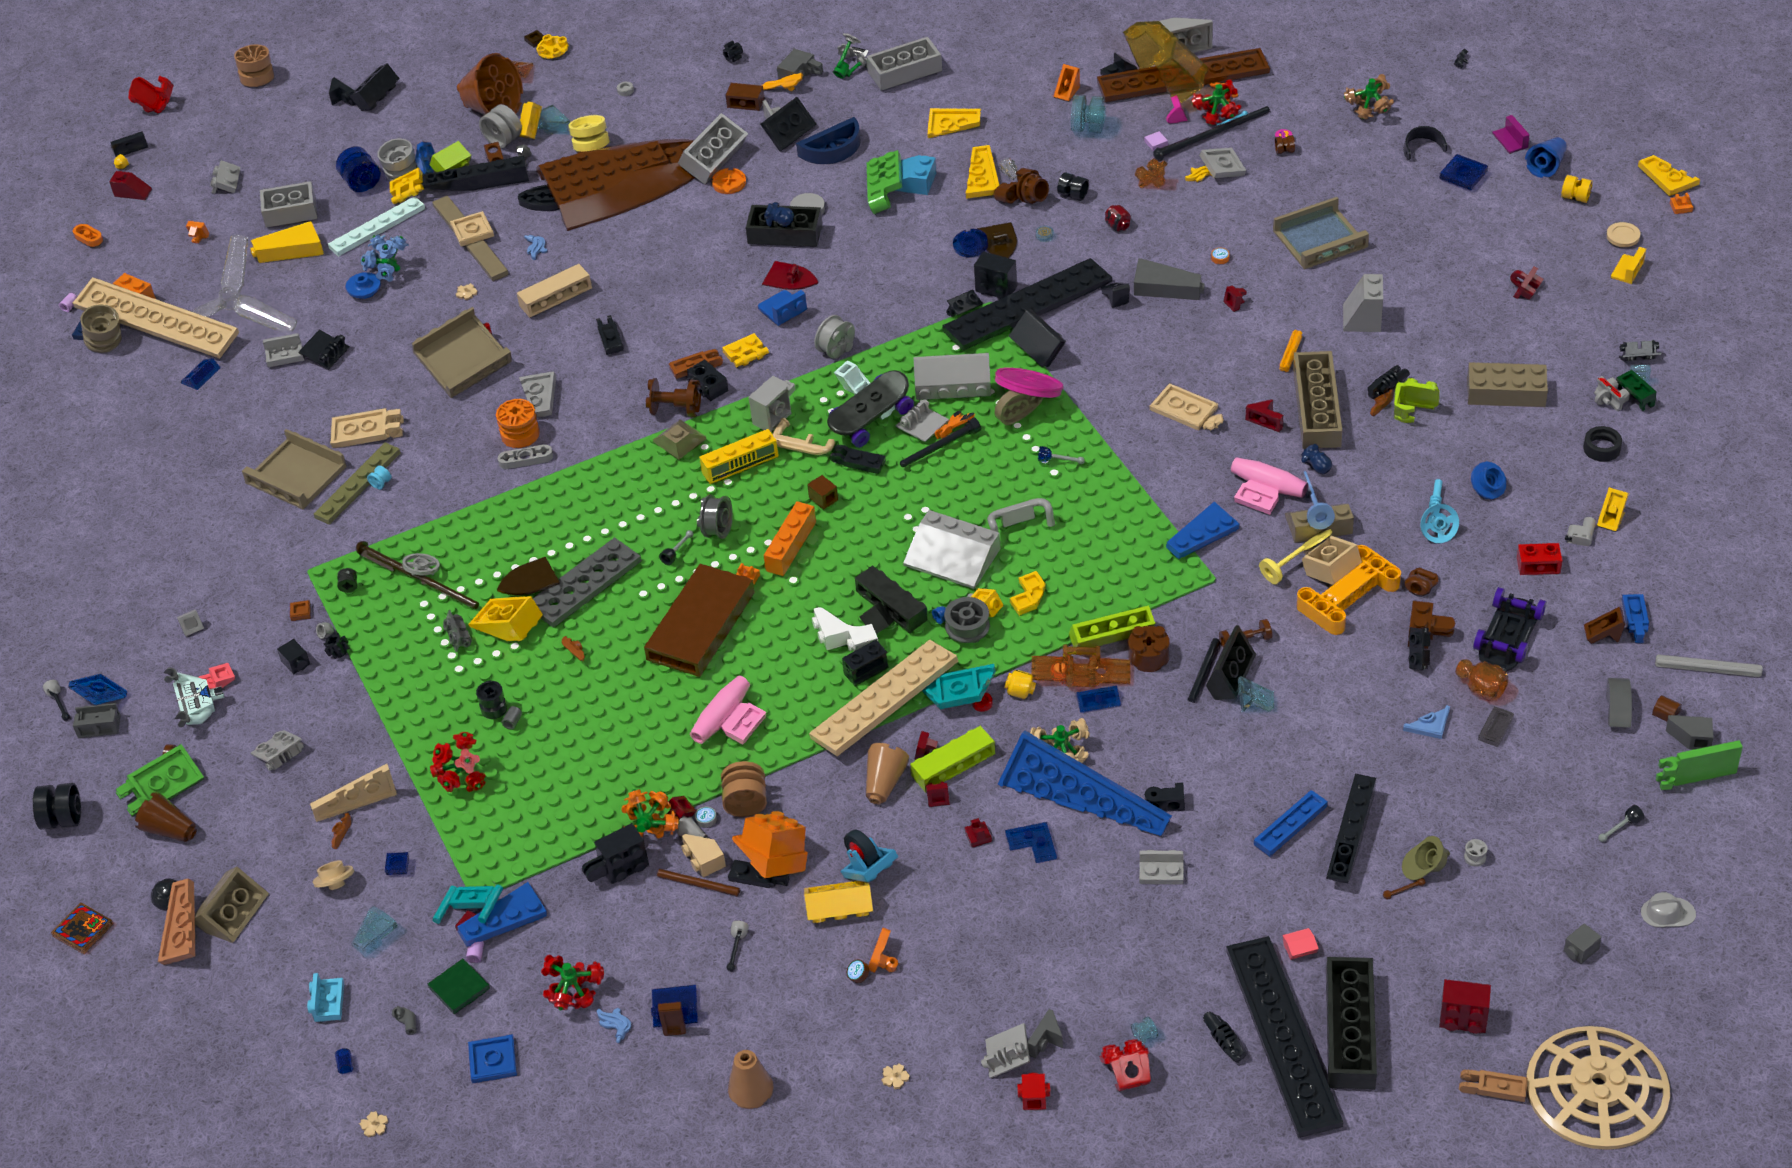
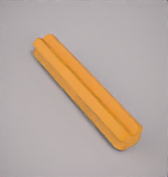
[1279,330,1302,372]

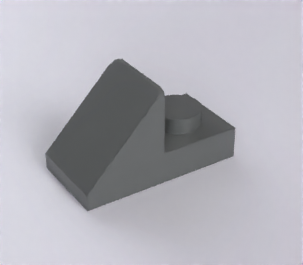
[1028,1009,1063,1058]

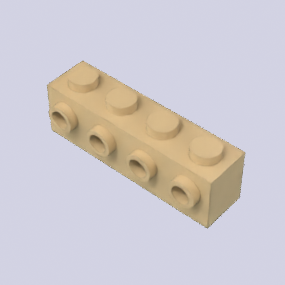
[517,264,592,318]

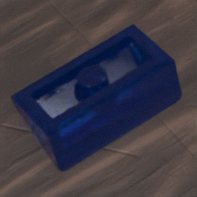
[180,358,220,390]
[1075,685,1121,713]

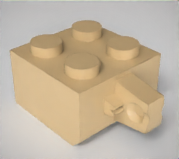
[1302,536,1362,585]

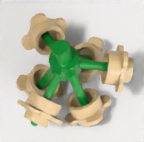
[1030,718,1090,763]

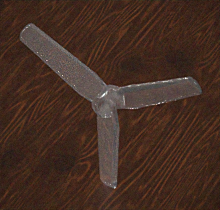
[155,235,297,338]

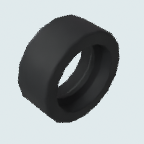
[1583,426,1622,462]

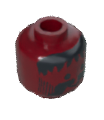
[1105,205,1131,231]

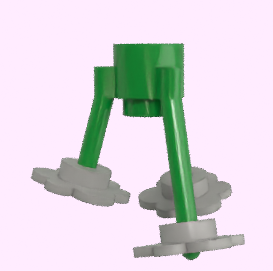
[833,33,868,79]

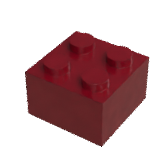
[1439,979,1491,1034]

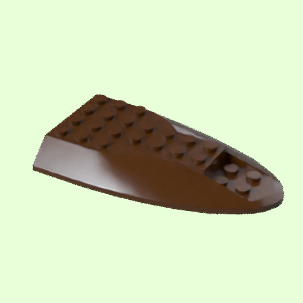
[536,139,695,231]

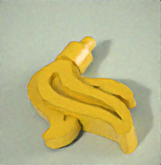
[1185,166,1212,182]

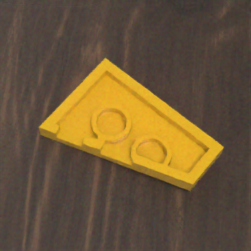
[927,108,981,138]
[1638,155,1700,196]

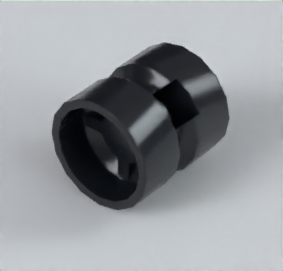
[1057,172,1089,201]
[476,681,507,719]

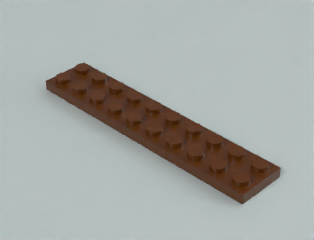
[1097,48,1270,102]

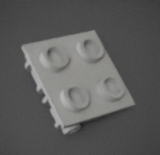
[896,399,949,442]
[251,730,304,771]
[981,1023,1030,1078]

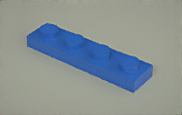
[1254,790,1328,857]

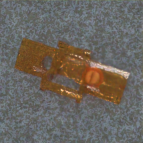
[1031,644,1130,687]

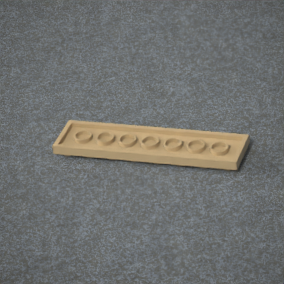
[809,640,959,756]

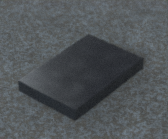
[760,97,817,152]

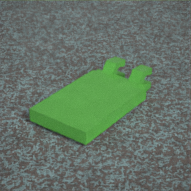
[1656,740,1743,790]
[116,744,204,817]

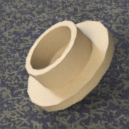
[313,860,354,890]

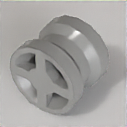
[1464,839,1488,867]

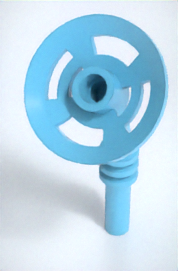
[1420,479,1459,543]

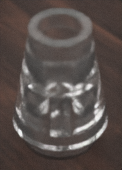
[999,158,1018,182]

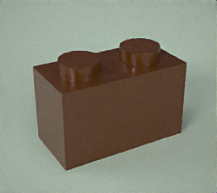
[726,83,765,111]

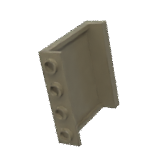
[412,307,512,398]
[242,429,347,509]

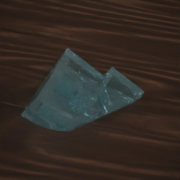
[351,906,398,958]

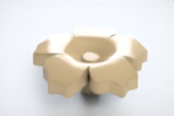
[456,283,478,300]
[1202,414,1224,431]
[882,1063,910,1089]
[359,1111,388,1137]

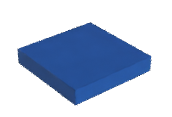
[468,1034,517,1083]

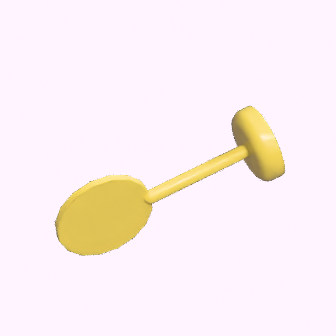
[1259,529,1332,585]

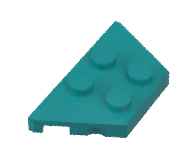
[922,664,996,709]

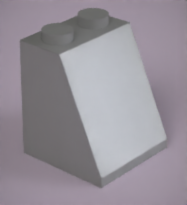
[1343,274,1383,332]

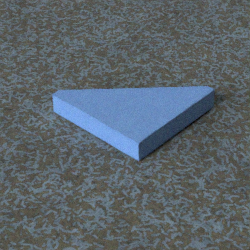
[1403,705,1450,739]

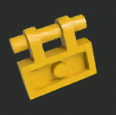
[390,167,424,204]
[722,333,769,368]

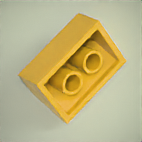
[804,881,873,923]

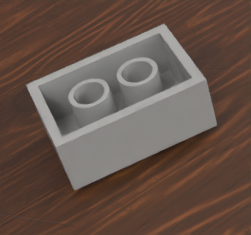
[260,181,317,228]

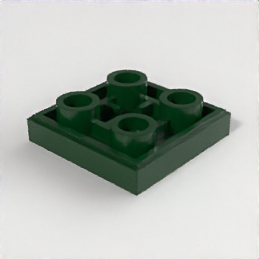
[427,958,490,1015]

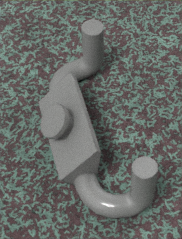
[987,498,1055,532]

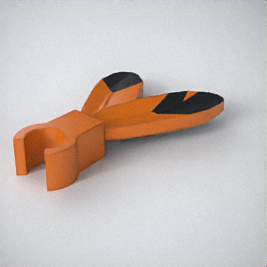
[935,411,975,439]

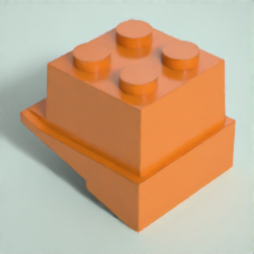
[732,811,808,878]

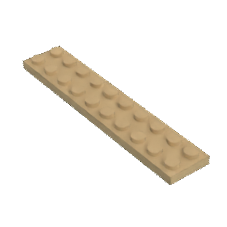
[73,277,239,359]

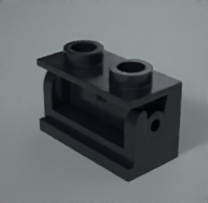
[842,640,889,686]

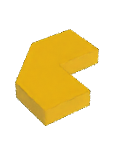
[1010,571,1046,616]

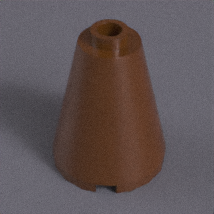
[135,791,197,842]

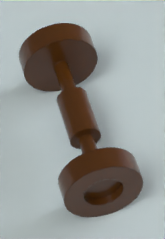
[1219,619,1272,648]

